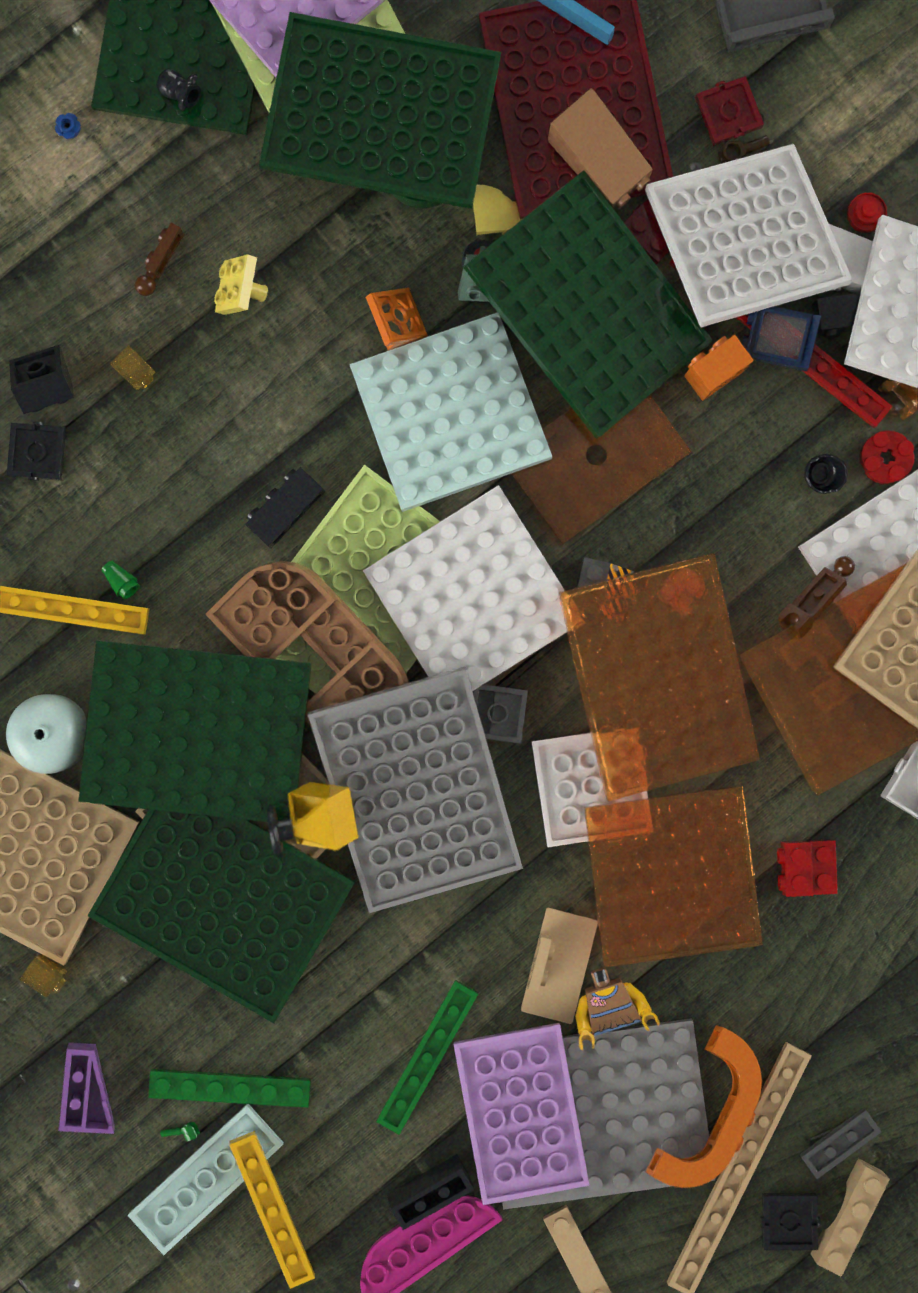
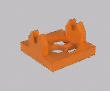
[366,287,428,351]

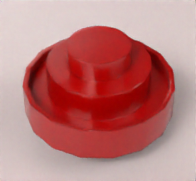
[847,193,887,233]

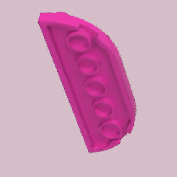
[360,1195,502,1293]

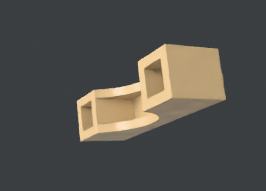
[811,1158,890,1276]

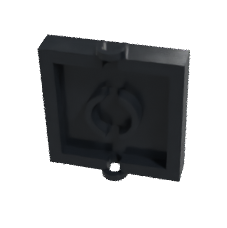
[6,422,66,481]
[760,1193,821,1250]

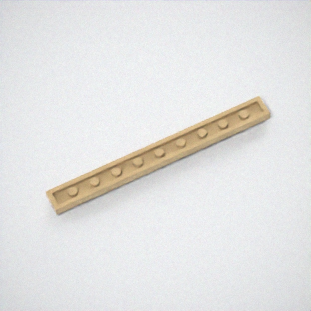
[667,1042,811,1293]

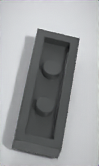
[799,1108,882,1179]

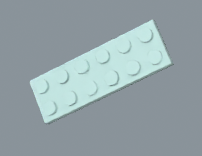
[127,1104,284,1255]

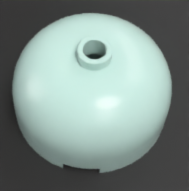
[6,694,87,774]

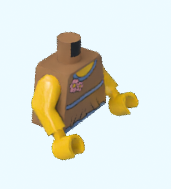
[575,967,660,1050]

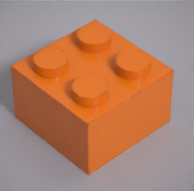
[684,335,754,401]

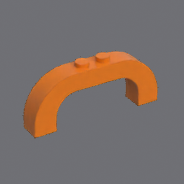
[646,1025,762,1188]

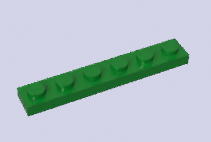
[376,980,478,1135]
[148,1069,311,1108]

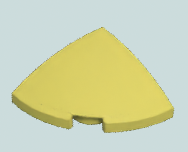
[473,185,522,235]

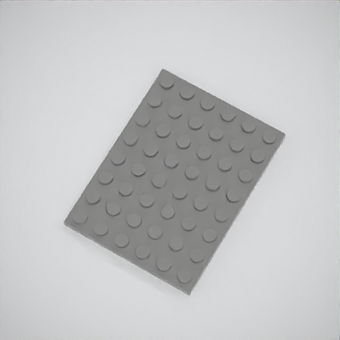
[308,667,523,913]
[502,1018,715,1210]

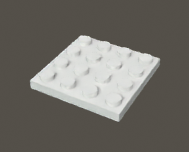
[531,726,653,847]

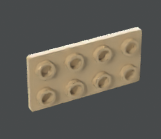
[521,907,598,1024]

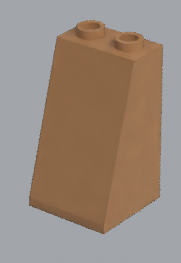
[548,88,653,209]

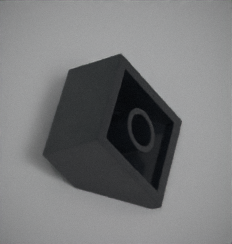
[9,345,74,414]

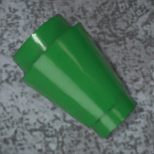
[101,560,140,599]

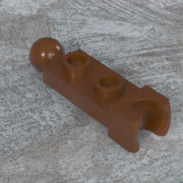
[778,556,855,639]

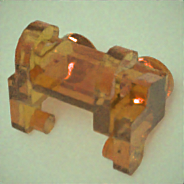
[878,379,918,421]

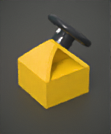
[267,782,358,859]

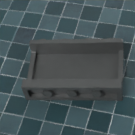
[715,0,835,52]

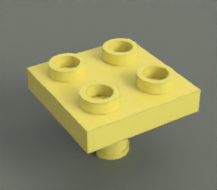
[215,254,268,315]

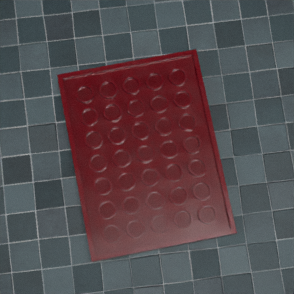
[479,0,673,219]

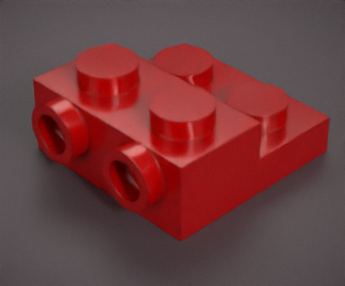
[777,840,838,897]

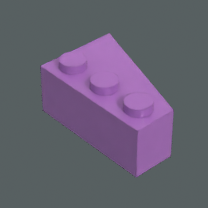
[59,1043,115,1134]

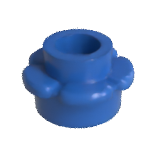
[55,113,81,139]

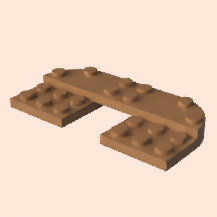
[206,561,409,727]

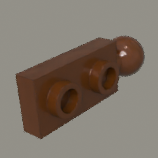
[135,222,184,296]

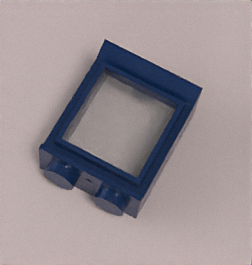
[742,306,821,371]

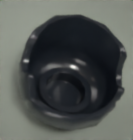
[804,454,848,494]

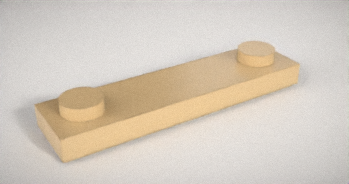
[543,1205,612,1293]

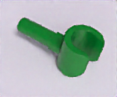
[160,1122,200,1142]

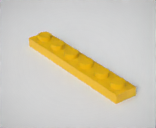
[0,586,150,635]
[229,1130,315,1289]

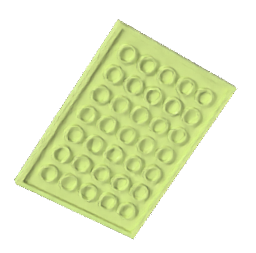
[276,465,440,693]

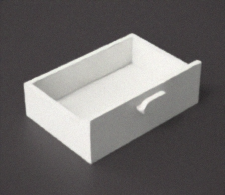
[829,224,873,294]
[880,738,918,819]

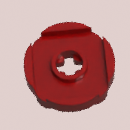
[859,430,915,484]

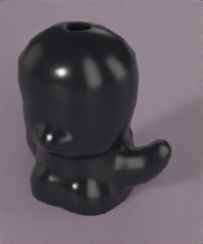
[157,69,201,112]

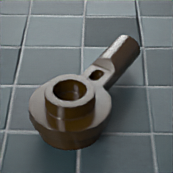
[718,136,770,163]

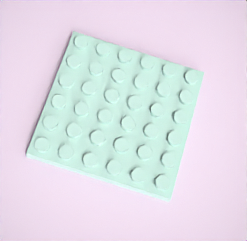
[350,312,552,512]

